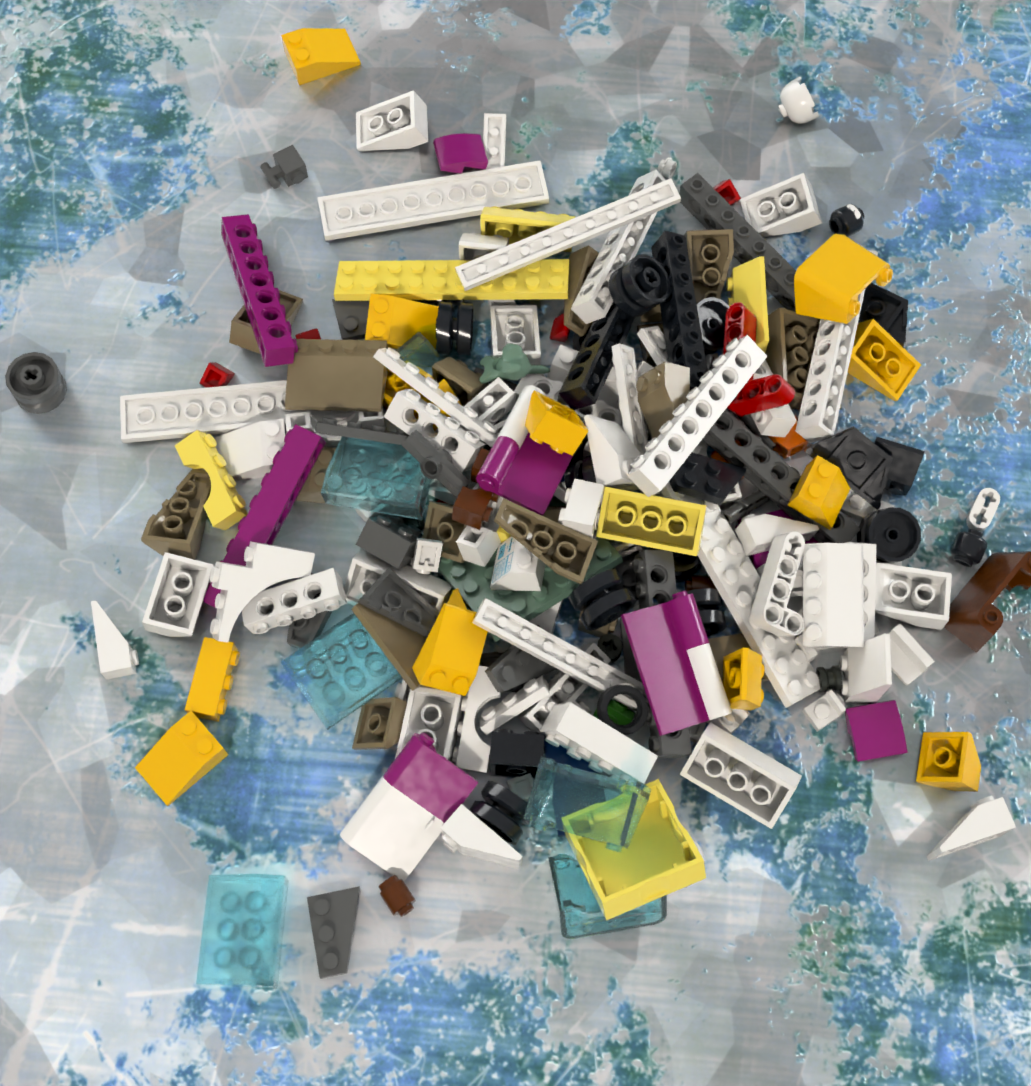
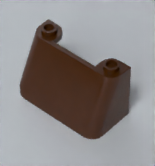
[944,551,1031,653]

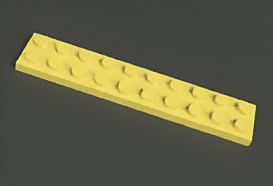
[334,259,570,301]

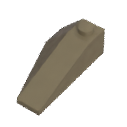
[684,229,734,303]
[564,245,599,336]
[141,469,211,560]
[494,498,598,584]

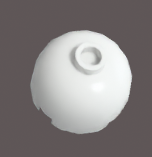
[778,76,819,124]

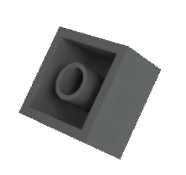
[356,512,423,569]

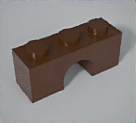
[452,448,500,530]

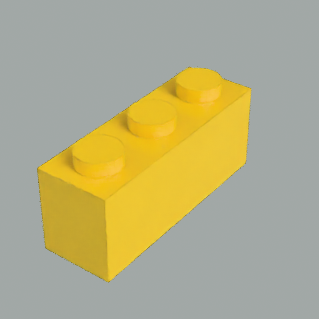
[185,637,240,722]

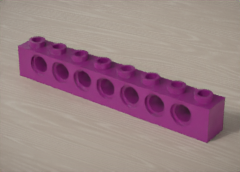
[221,214,298,367]

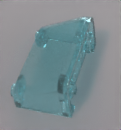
[523,756,652,853]
[548,854,667,939]

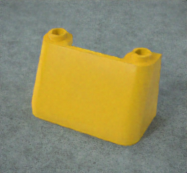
[794,234,893,324]

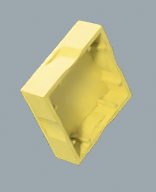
[562,779,706,921]

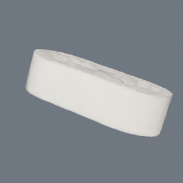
[966,488,1000,532]

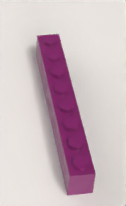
[203,424,326,607]

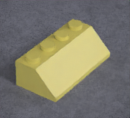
[480,206,575,252]
[726,256,769,353]
[596,486,707,556]

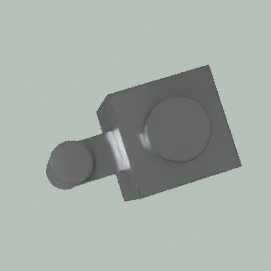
[260,145,308,189]

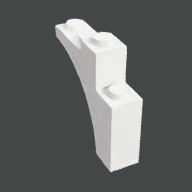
[210,541,315,642]

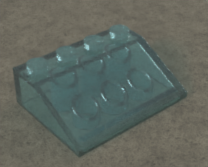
[321,436,432,520]
[281,613,402,730]
[196,874,289,989]

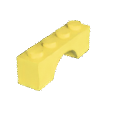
[174,430,248,531]

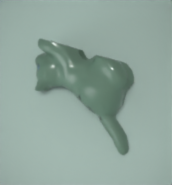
[479,343,550,384]

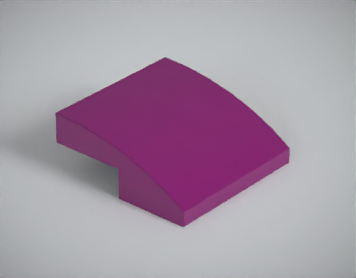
[433,133,488,174]
[845,700,908,762]

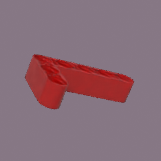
[723,302,795,416]

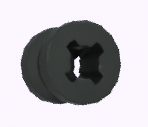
[597,634,622,664]
[816,665,842,692]

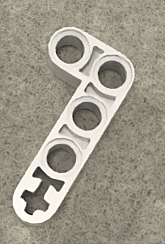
[750,531,805,637]

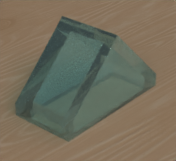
[396,332,443,367]

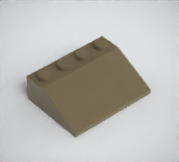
[765,307,841,409]
[285,339,388,412]

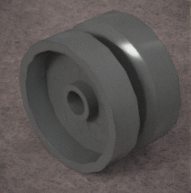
[5,352,67,414]

